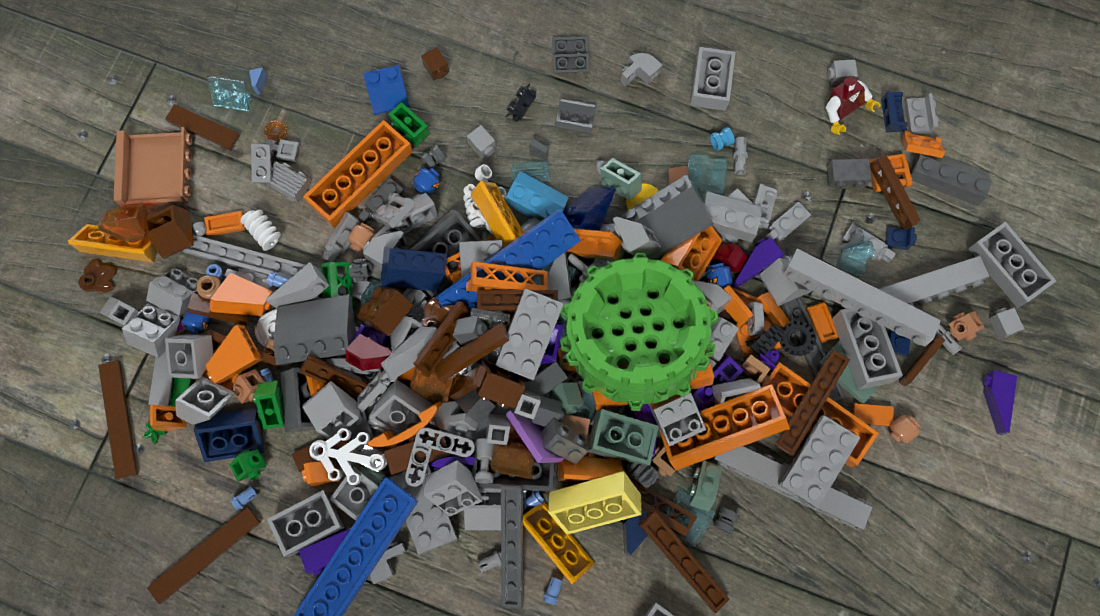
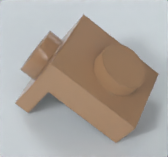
[652,446,675,477]

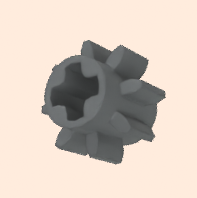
[349,259,373,282]

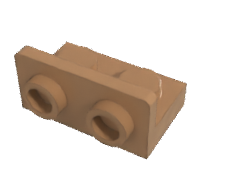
[740,355,770,387]

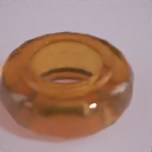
[264,120,287,142]

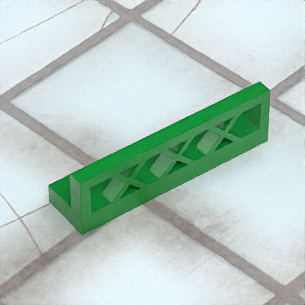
[321,262,353,307]

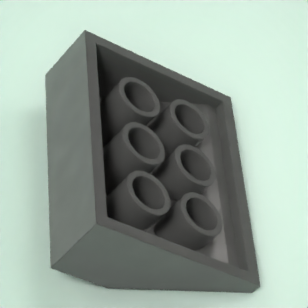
[622,174,714,260]
[407,210,482,298]
[273,295,356,365]

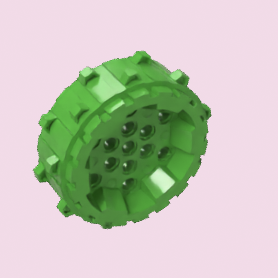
[560,253,718,411]

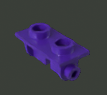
[756,349,779,374]

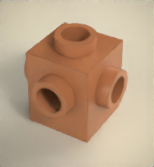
[949,311,985,341]
[231,369,264,404]

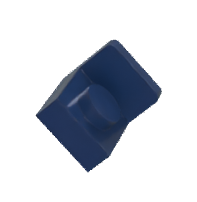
[885,227,917,250]
[887,330,910,357]

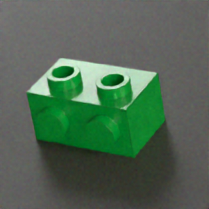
[388,102,430,147]
[253,381,284,429]

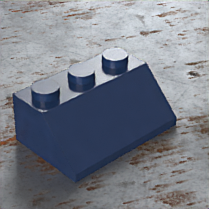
[380,247,447,291]
[193,408,265,462]

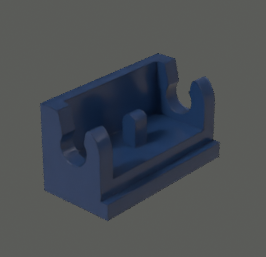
[881,91,908,133]

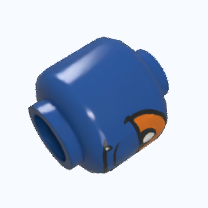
[413,168,440,195]
[706,263,733,289]
[182,310,211,334]

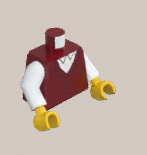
[826,77,881,135]

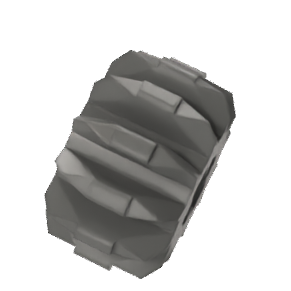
[626,461,660,488]

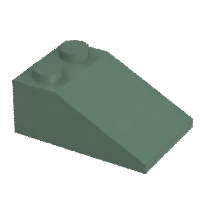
[588,409,659,465]

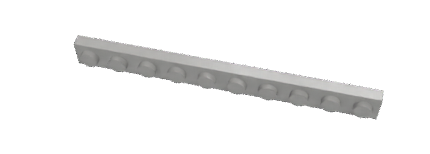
[183,234,371,302]

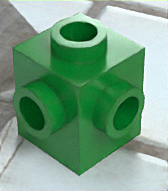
[229,449,267,482]

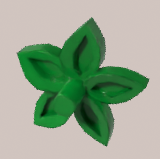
[142,423,166,444]

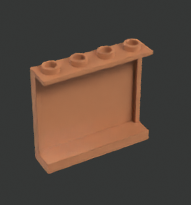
[114,127,192,207]

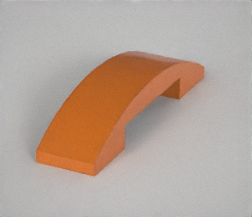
[367,401,442,447]

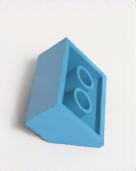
[505,171,569,222]

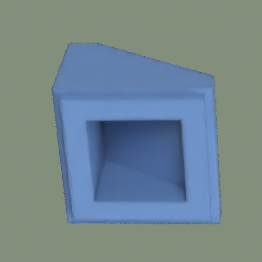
[249,68,267,95]

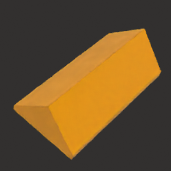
[470,181,524,249]
[68,224,157,262]
[523,501,595,584]

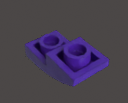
[429,456,475,471]

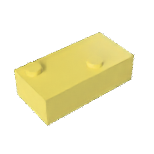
[548,471,642,535]

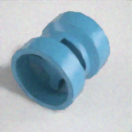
[710,127,735,151]

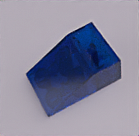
[563,188,616,231]

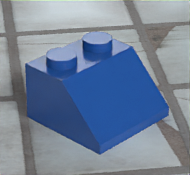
[363,65,410,115]

